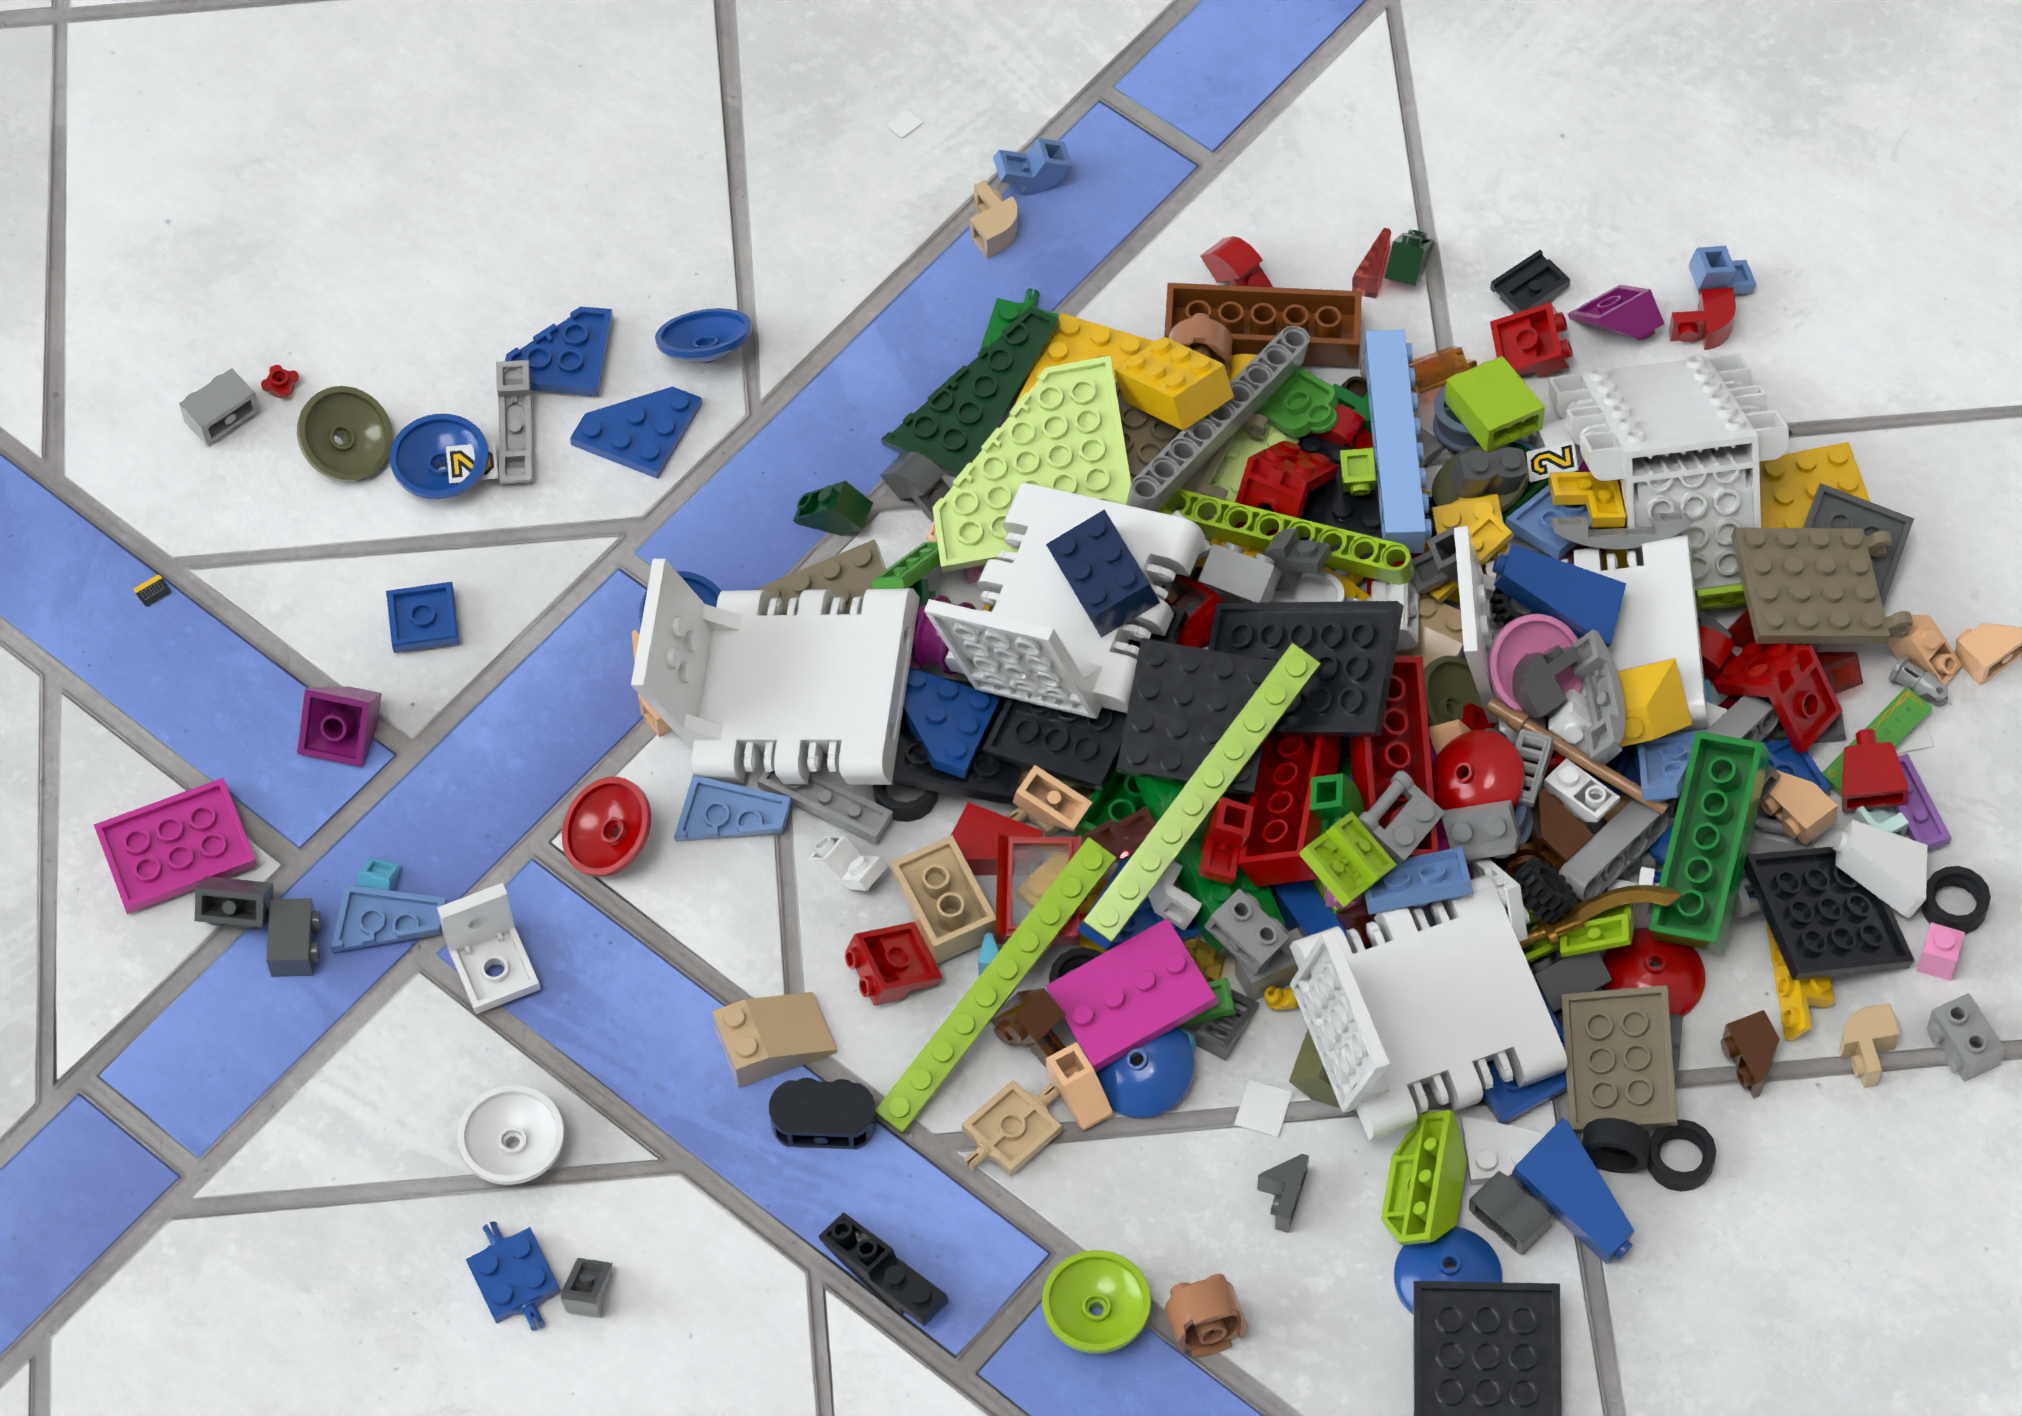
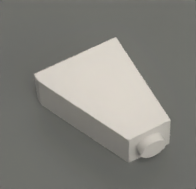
[1833,819,1928,918]

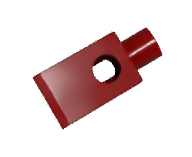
[1841,729,1908,812]

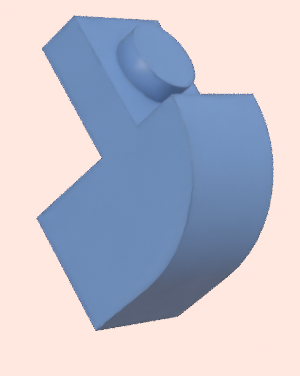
[993,138,1072,194]
[1689,246,1756,295]

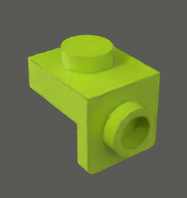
[1340,448,1377,496]

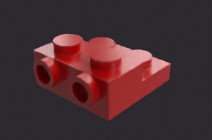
[1490,302,1573,377]
[845,922,943,1006]

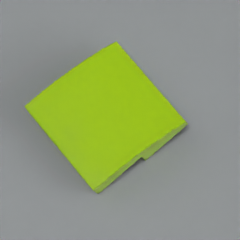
[1695,583,1747,611]
[1298,811,1397,907]
[1560,903,1634,957]

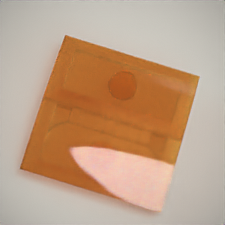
[1408,346,1478,394]

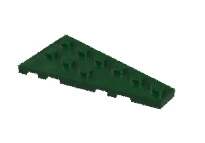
[881,306,1060,478]

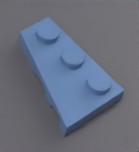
[674,775,792,842]
[331,885,448,953]

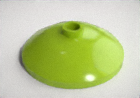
[1042,1250,1151,1353]

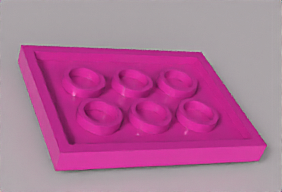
[94,778,257,914]
[1045,918,1218,1072]

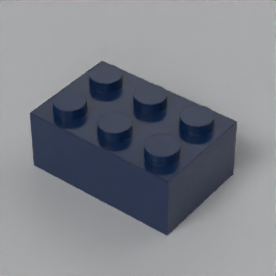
[1046,509,1160,638]

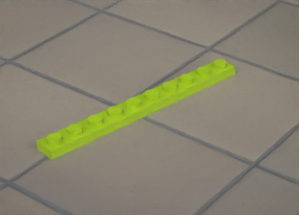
[1084,643,1321,943]
[875,837,1116,1134]

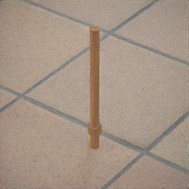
[1486,698,1670,816]

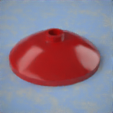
[1432,730,1525,820]
[562,777,651,877]
[1601,928,1705,1017]

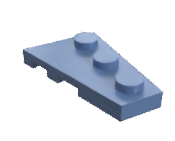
[1638,730,1707,802]

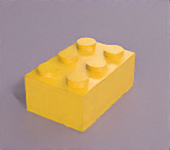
[1114,337,1234,431]

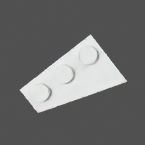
[1470,857,1530,942]
[1460,1115,1547,1186]

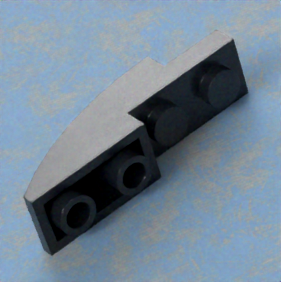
[819,1212,949,1326]

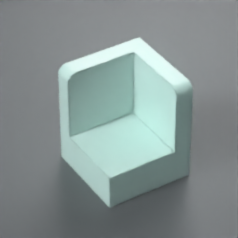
[1853,806,1909,837]

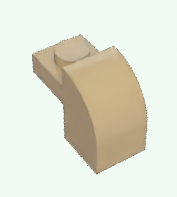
[970,180,1018,259]
[1839,1003,1900,1088]

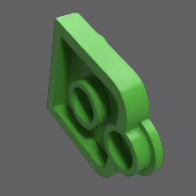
[1255,367,1339,438]

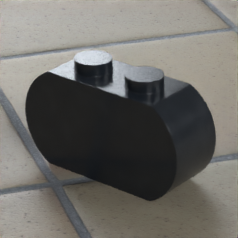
[769,1078,876,1150]

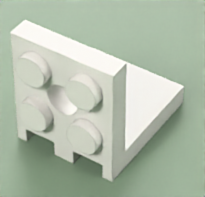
[437,883,541,1015]

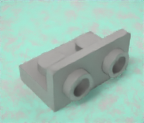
[1442,800,1521,864]

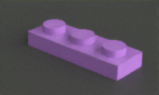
[1893,753,1951,852]

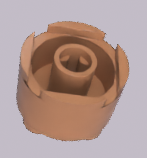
[1168,313,1233,378]
[1165,1274,1248,1357]

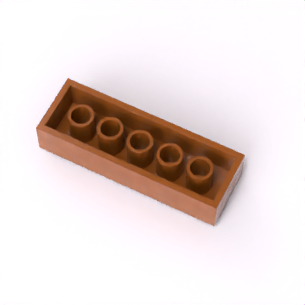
[1164,283,1362,367]

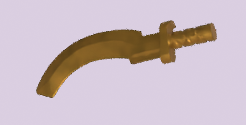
[1519,885,1682,948]

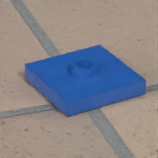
[386,582,460,653]

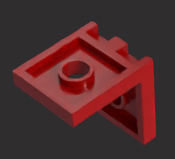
[1234,441,1339,536]
[1713,642,1843,752]

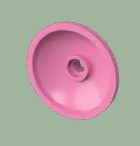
[1488,614,1584,717]

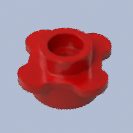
[261,365,299,398]

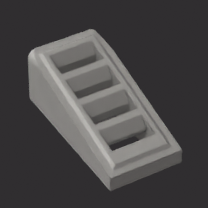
[1515,730,1554,807]

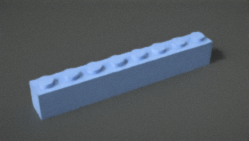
[1364,330,1432,553]

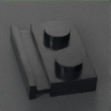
[1490,250,1570,313]

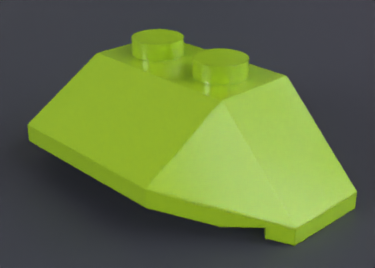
[1381,1110,1467,1245]

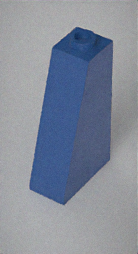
[1492,544,1626,648]
[1268,880,1350,946]
[1511,1117,1635,1264]

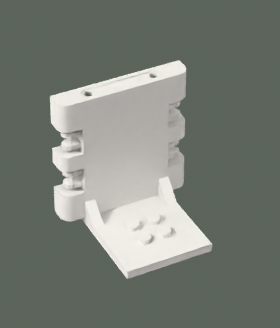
[1548,353,1789,589]
[924,483,1205,719]
[1454,526,1709,744]
[631,559,920,785]
[1290,875,1568,1142]

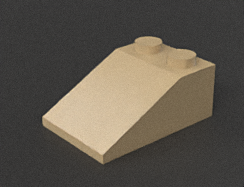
[1395,593,1466,669]
[890,835,996,964]
[712,992,837,1088]

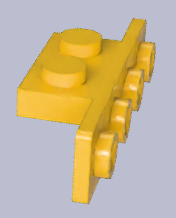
[1766,921,1835,1042]

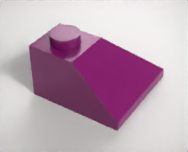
[1567,285,1664,340]
[297,686,382,767]

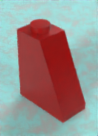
[950,802,1046,876]

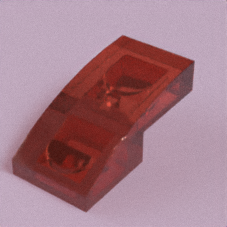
[1082,806,1156,860]

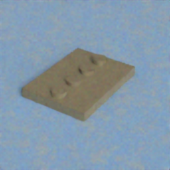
[1561,985,1678,1134]

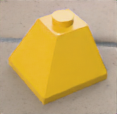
[1617,657,1693,747]

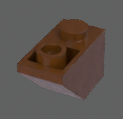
[1531,788,1594,873]
[1721,1010,1780,1099]

